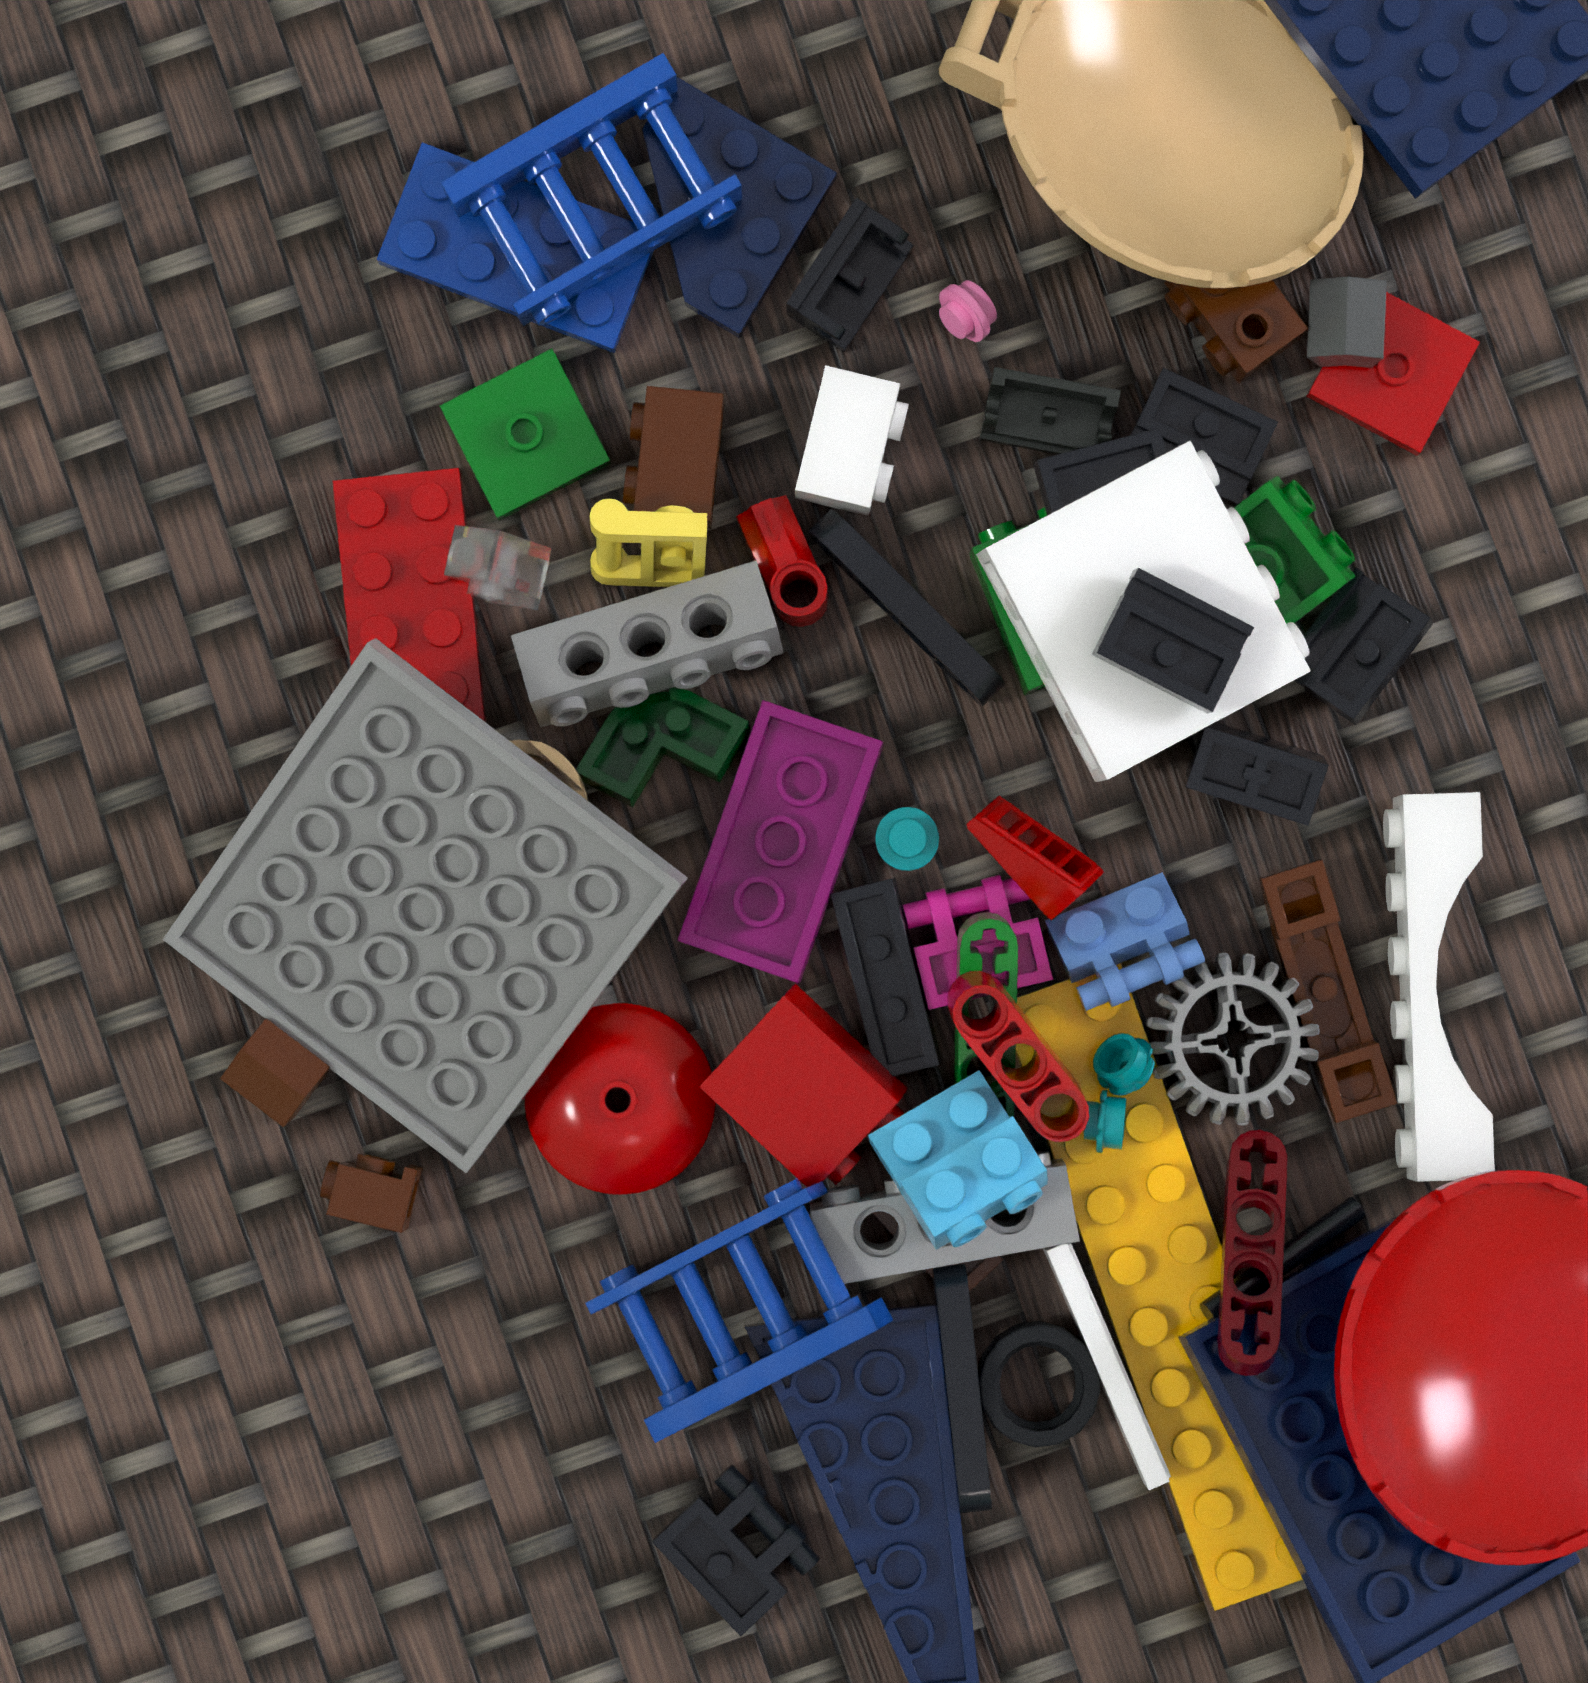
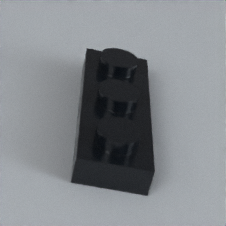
[831,878,942,1076]

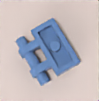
[1045,872,1205,1011]

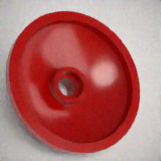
[525,1003,716,1195]

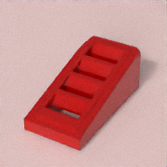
[966,796,1104,921]

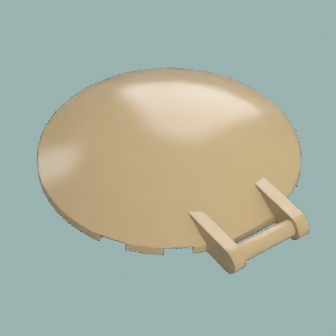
[939,0,1364,288]

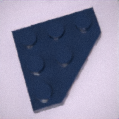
[642,77,837,338]

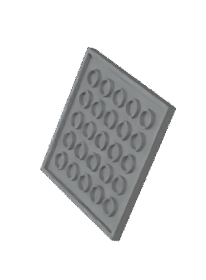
[162,638,688,1173]

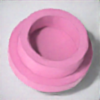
[939,280,997,342]

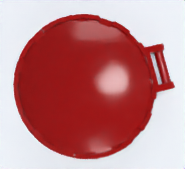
[1334,1169,1588,1565]

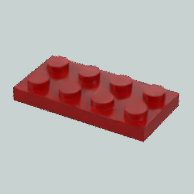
[332,468,486,722]

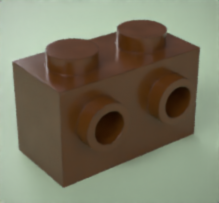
[1164,280,1308,384]
[623,386,725,529]

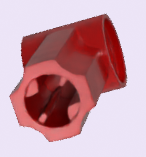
[736,495,829,627]

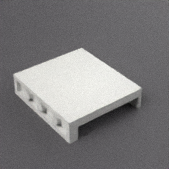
[976,441,1311,782]

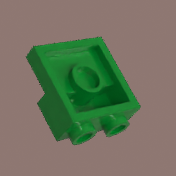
[1234,476,1355,624]

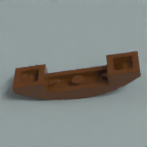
[1259,859,1397,1123]

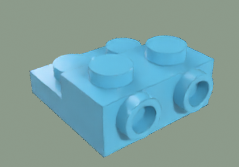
[868,1070,1048,1250]

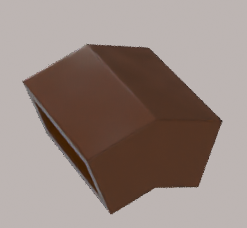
[220,1018,330,1127]

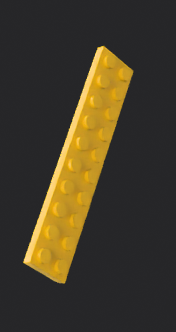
[1016,963,1303,1611]

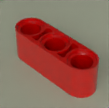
[947,971,1089,1142]

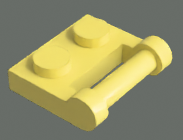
[590,498,707,587]

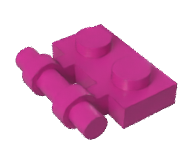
[902,874,1053,1010]

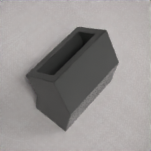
[1307,276,1387,368]

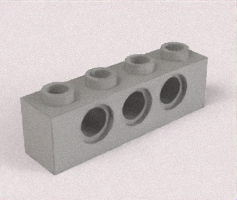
[511,561,784,728]
[810,1151,1080,1284]

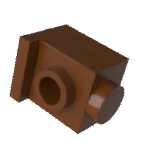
[320,1153,423,1233]

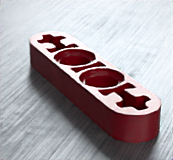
[1217,1130,1288,1376]

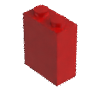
[699,983,908,1187]

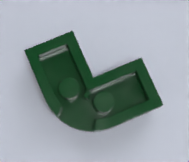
[576,687,751,808]

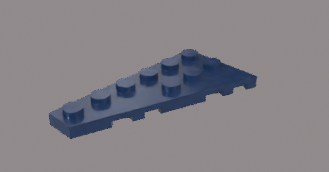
[745,1303,980,1683]

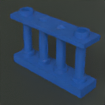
[441,53,742,326]
[585,1178,893,1443]

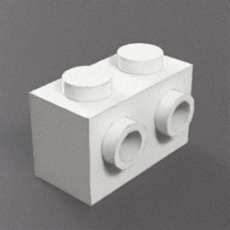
[795,365,909,516]

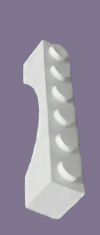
[1383,792,1495,1182]

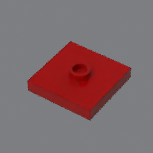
[1306,292,1480,456]

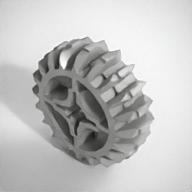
[1146,953,1320,1126]

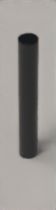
[1200,1197,1365,1320]

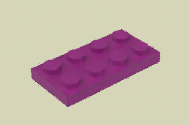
[677,700,884,984]

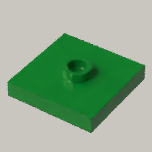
[440,348,611,521]

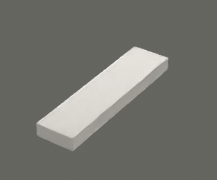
[1043,1243,1171,1490]

